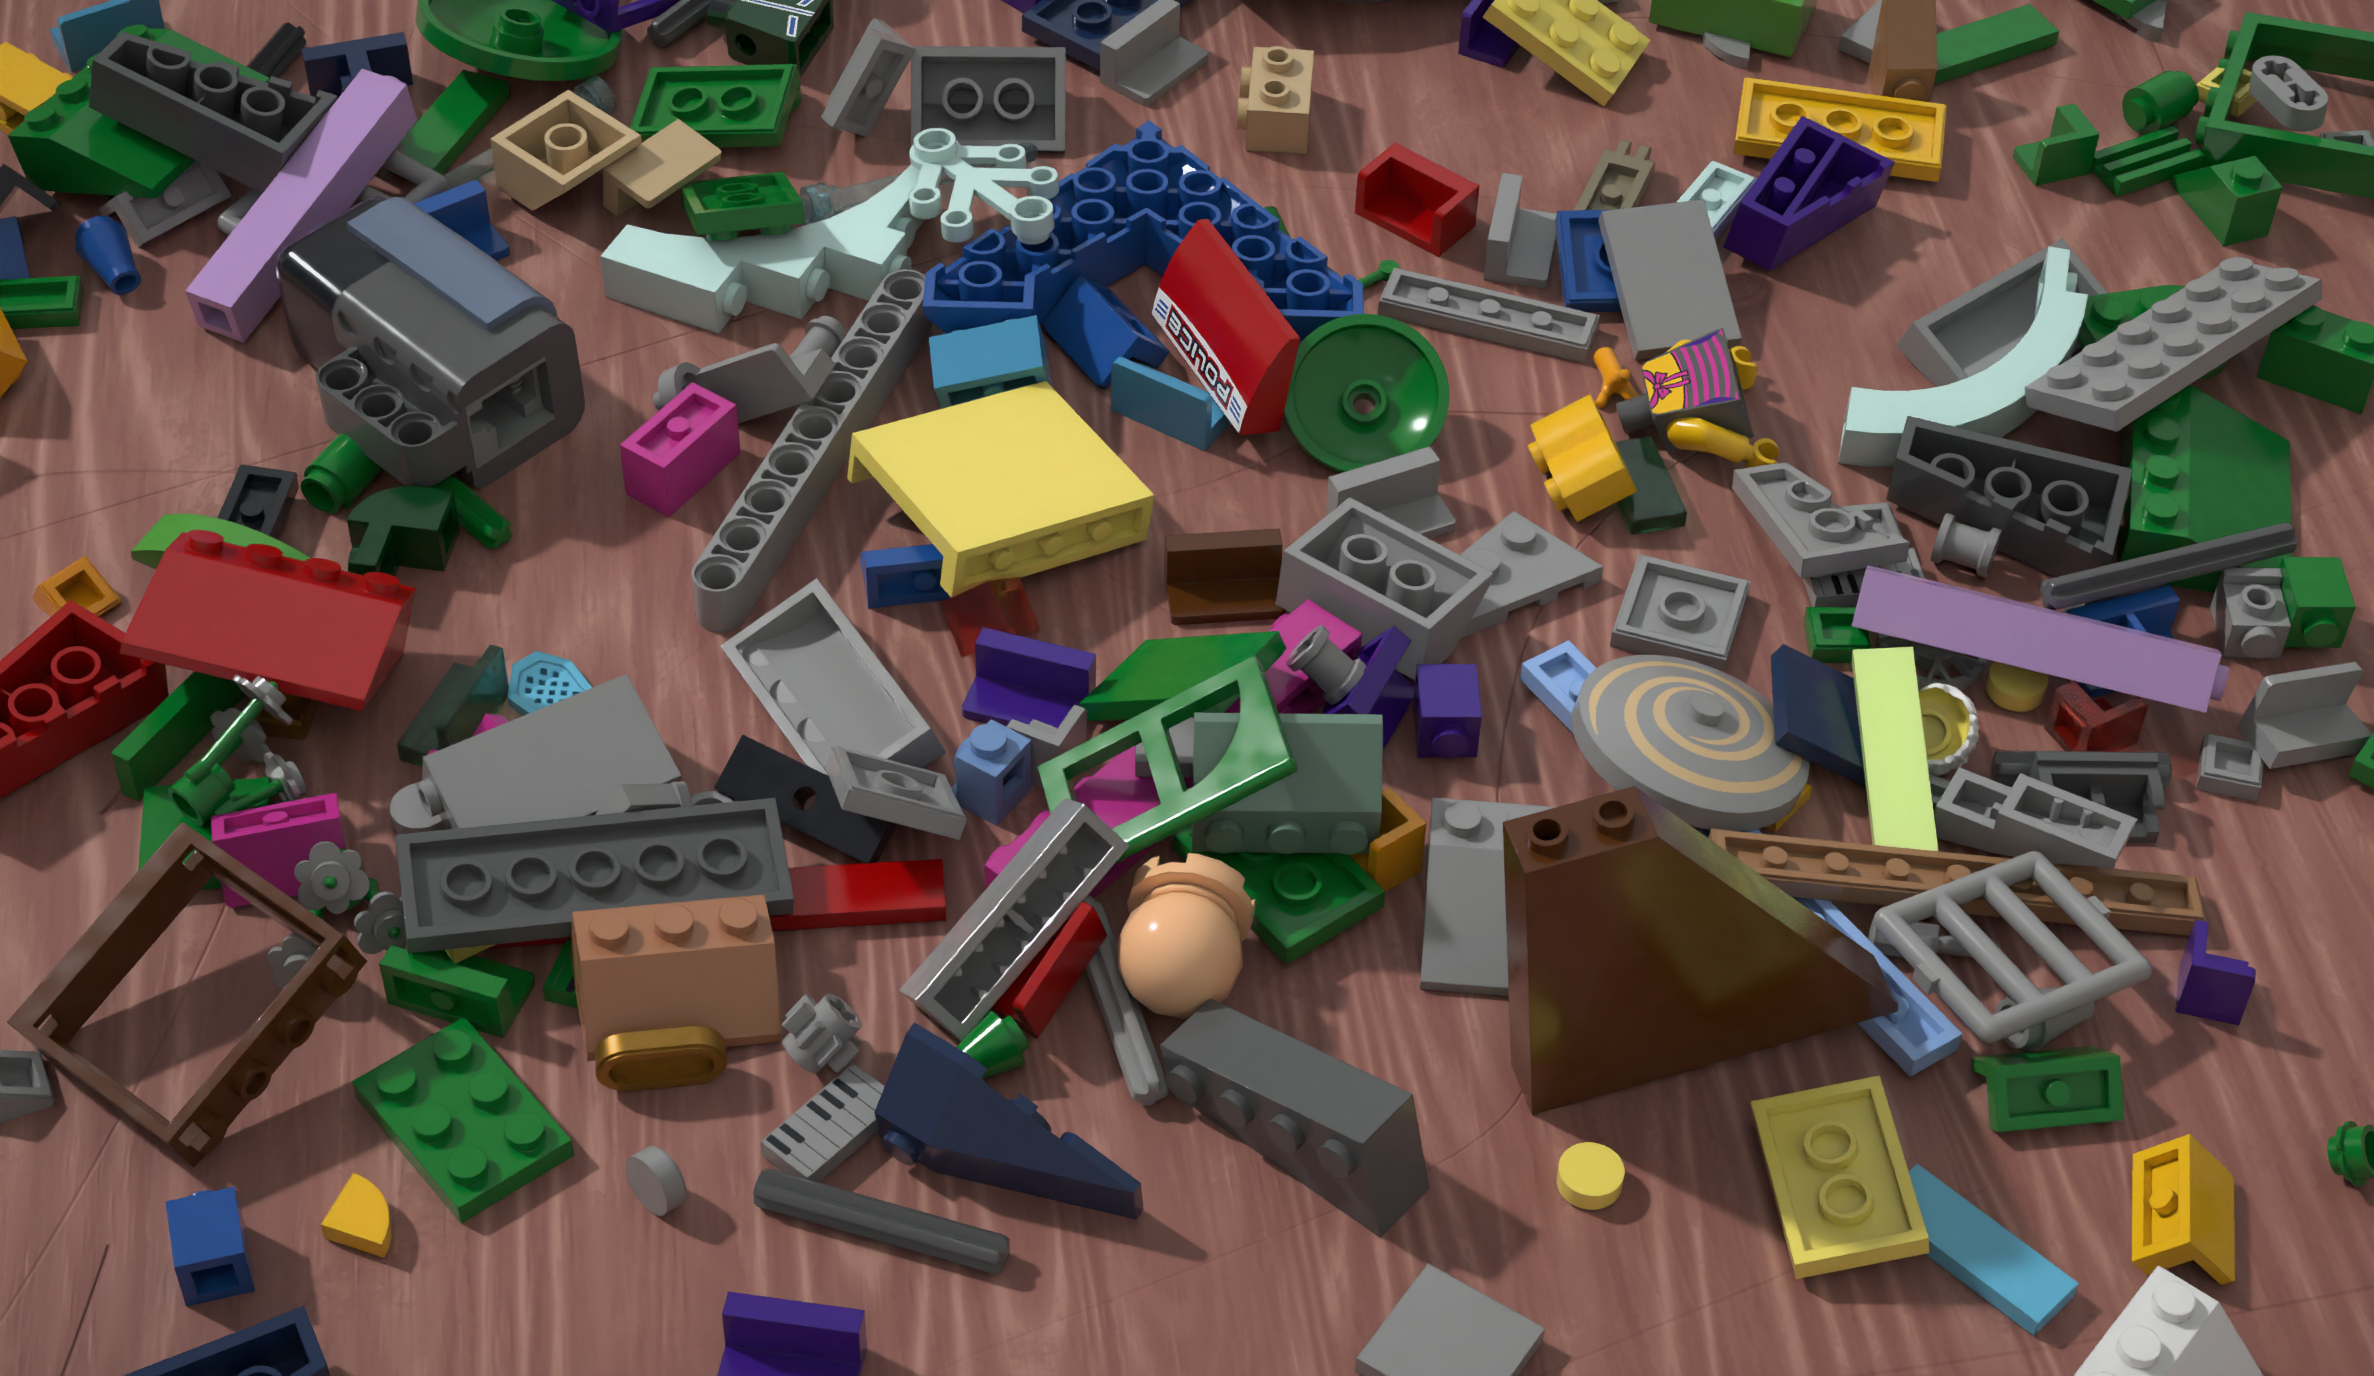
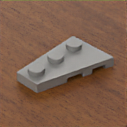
[1732,462,1910,578]
[1460,511,1603,639]

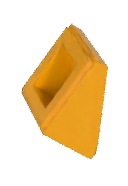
[32,555,122,617]

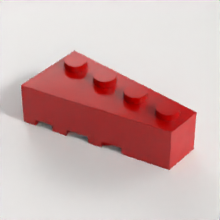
[0,600,169,799]

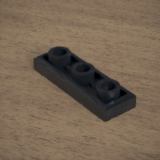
[714,734,897,864]

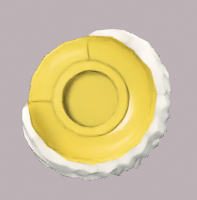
[1919,683,1980,776]

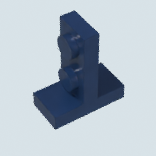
[301,32,413,98]

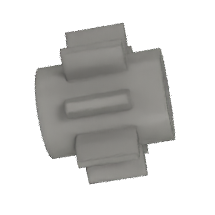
[782,993,862,1074]

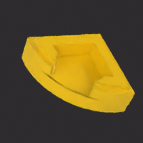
[321,1173,392,1258]

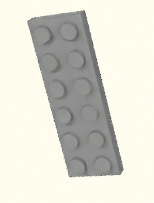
[2025,257,2322,432]

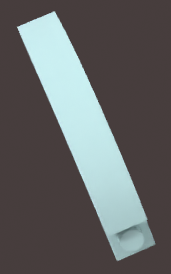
[1838,246,2088,467]

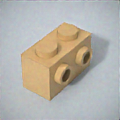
[1237,46,1314,154]

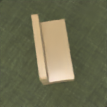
[603,119,721,217]

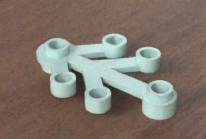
[908,128,1059,245]

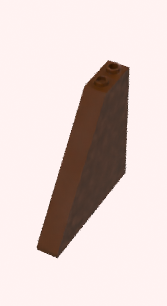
[1503,786,1899,1115]

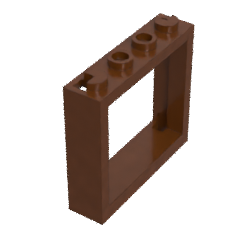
[7,822,368,1167]

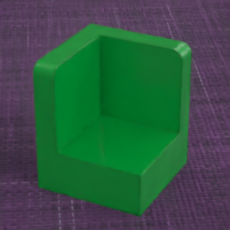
[2013,103,2100,186]

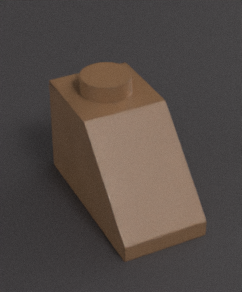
[1868,0,1937,102]

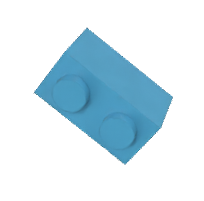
[929,315,1053,409]

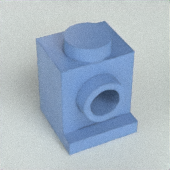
[951,719,1032,826]

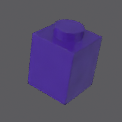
[1413,664,1482,758]

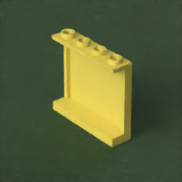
[847,381,1154,598]

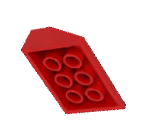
[119,530,416,711]

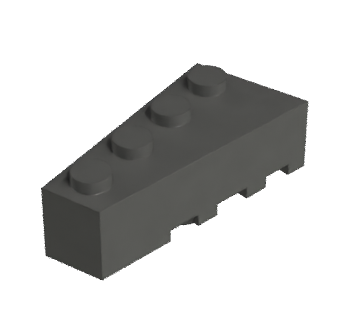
[89,32,337,193]
[1160,999,1429,1238]

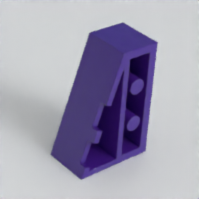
[1723,116,1895,271]

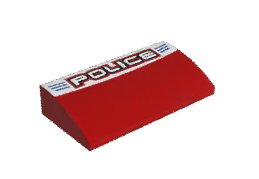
[1151,219,1300,436]

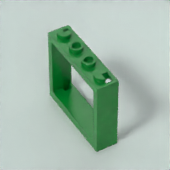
[2194,12,2374,199]

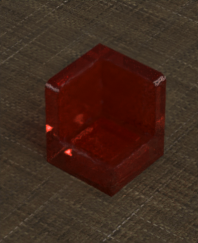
[940,577,1039,658]
[2044,681,2148,752]

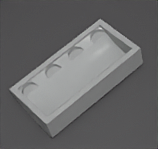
[1896,238,2108,387]
[721,578,946,775]

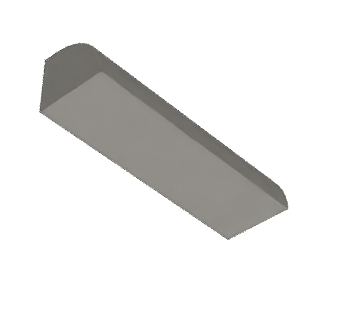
[899,798,1130,1041]

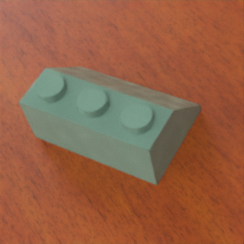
[1191,713,1383,855]

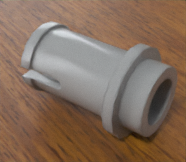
[789,316,846,359]

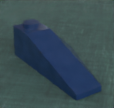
[874,1022,1144,1219]

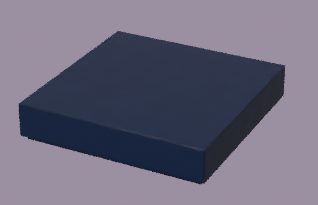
[1771,644,1866,787]

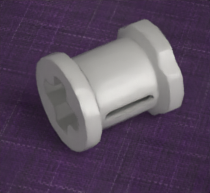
[1930,513,2002,578]
[1286,625,1367,705]

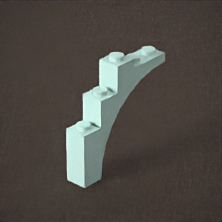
[600,164,931,334]

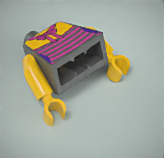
[1616,328,1779,468]

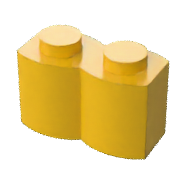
[1527,394,1638,522]

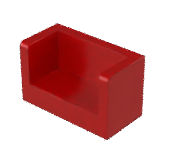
[1355,142,1480,257]

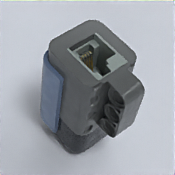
[276,196,585,488]

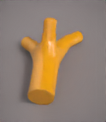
[1593,347,1639,408]

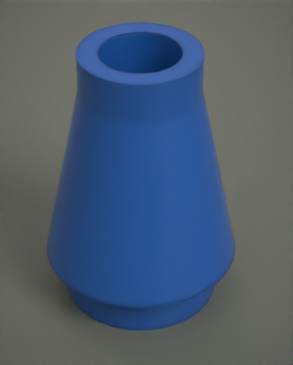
[75,216,141,295]

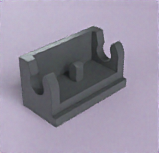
[2029,751,2165,843]

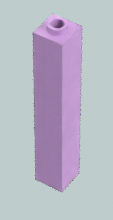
[185,69,417,343]
[1852,565,2229,713]

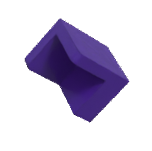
[1458,0,1520,67]
[2175,920,2256,1025]

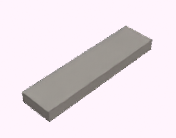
[1378,268,1600,363]

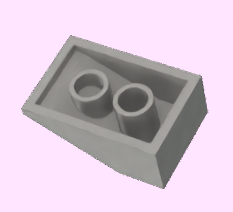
[1420,797,1555,996]

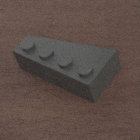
[1886,416,2133,577]

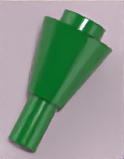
[957,1011,1029,1079]

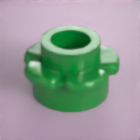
[2327,1121,2374,1186]

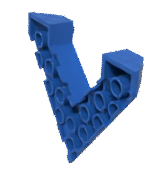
[922,120,1364,344]

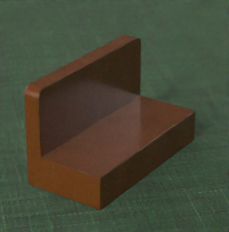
[1164,528,1286,625]

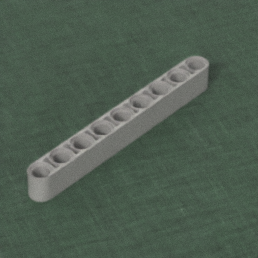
[691,269,931,633]

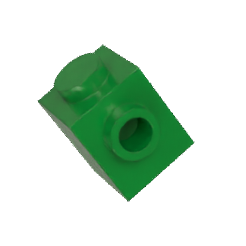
[2279,557,2356,648]

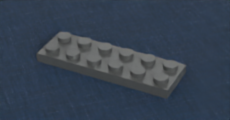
[395,798,794,954]

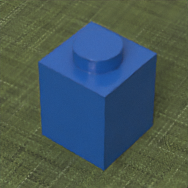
[165,1187,255,1306]

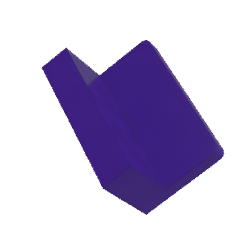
[1321,625,1414,750]
[962,627,1096,728]
[717,1291,867,1376]

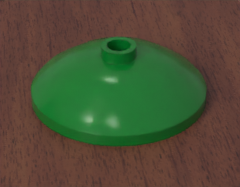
[1284,314,1450,473]

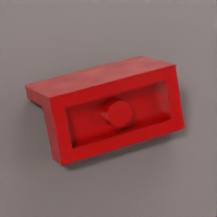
[989,902,1107,1039]

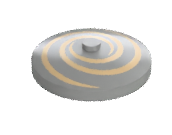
[1571,655,1810,831]

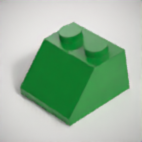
[2257,305,2374,414]

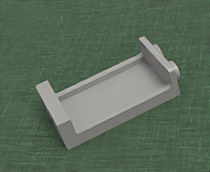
[416,674,681,830]

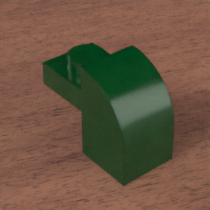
[347,486,460,576]

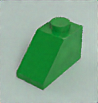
[2170,156,2283,247]

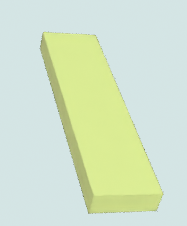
[1852,647,1939,851]

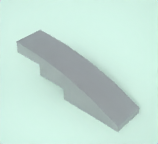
[1929,767,2137,868]

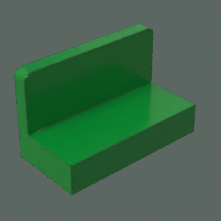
[379,945,535,1038]
[1971,1046,2124,1132]

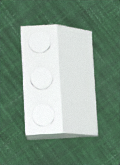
[2074,1265,2264,1376]

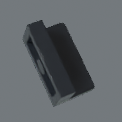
[0,163,62,213]

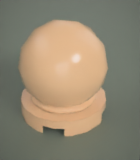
[1117,853,1256,1019]

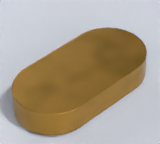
[594,1026,727,1091]

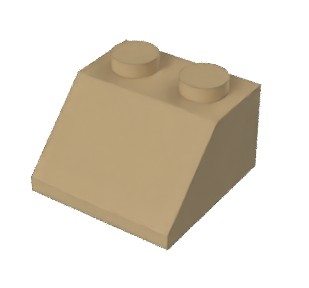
[490,90,642,211]

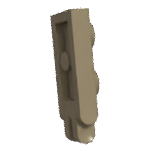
[1574,139,1655,210]

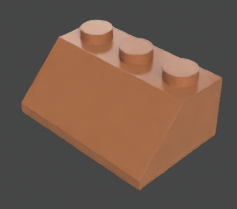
[570,894,781,1061]

